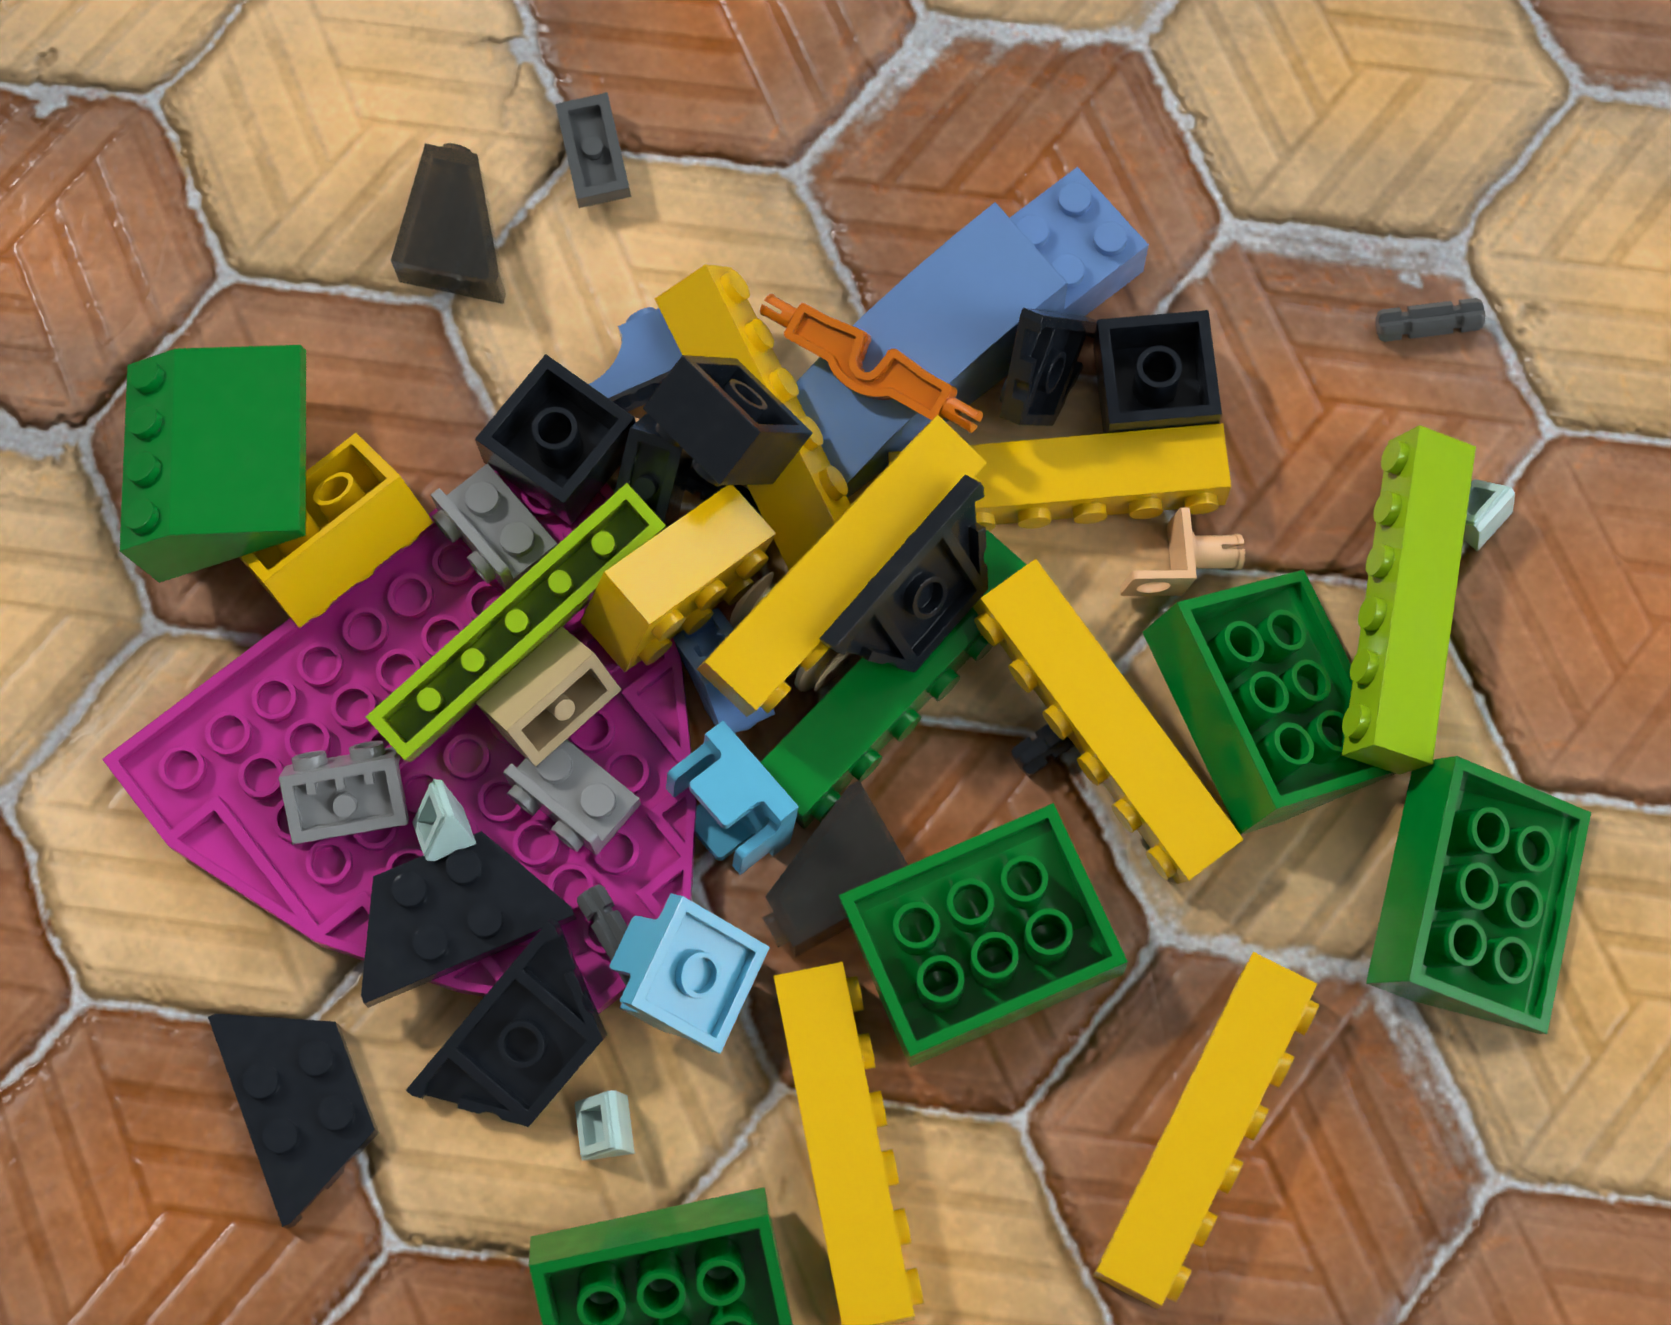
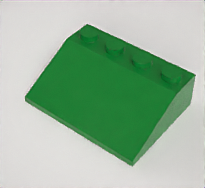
[119,345,306,583]
[1142,569,1396,835]
[1366,756,1591,1034]
[839,803,1128,1067]
[529,1187,793,1325]

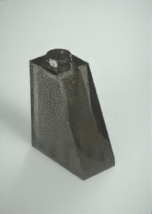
[391,143,506,304]
[762,780,908,957]

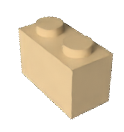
[475,626,621,767]

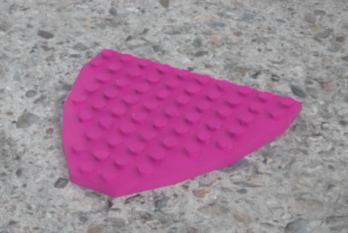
[102,470,697,1014]

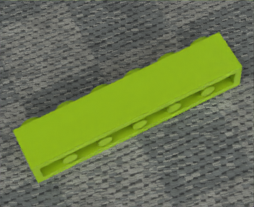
[1342,425,1476,775]
[366,483,666,762]

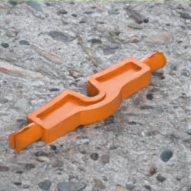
[760,294,983,433]

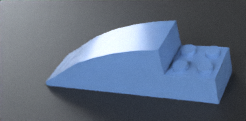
[796,166,1149,498]

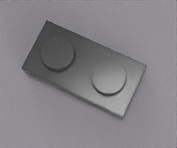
[555,92,631,208]

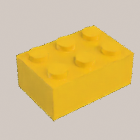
[239,433,434,628]
[581,485,776,672]

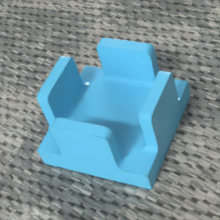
[666,721,799,875]
[610,894,770,1054]

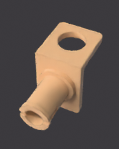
[1120,507,1245,596]

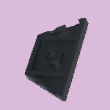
[1000,308,1097,426]
[819,475,988,673]
[361,831,577,1008]
[406,917,607,1127]
[208,1013,379,1229]

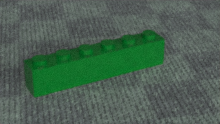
[760,530,1027,829]

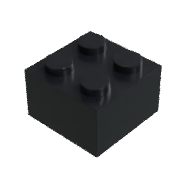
[1093,310,1222,434]
[475,354,636,525]
[643,355,813,486]

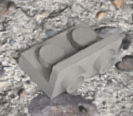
[431,463,558,590]
[503,739,641,856]
[279,741,409,844]

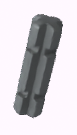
[1375,298,1485,342]
[577,884,630,986]

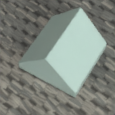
[1463,479,1515,551]
[412,779,476,861]
[575,1090,635,1160]

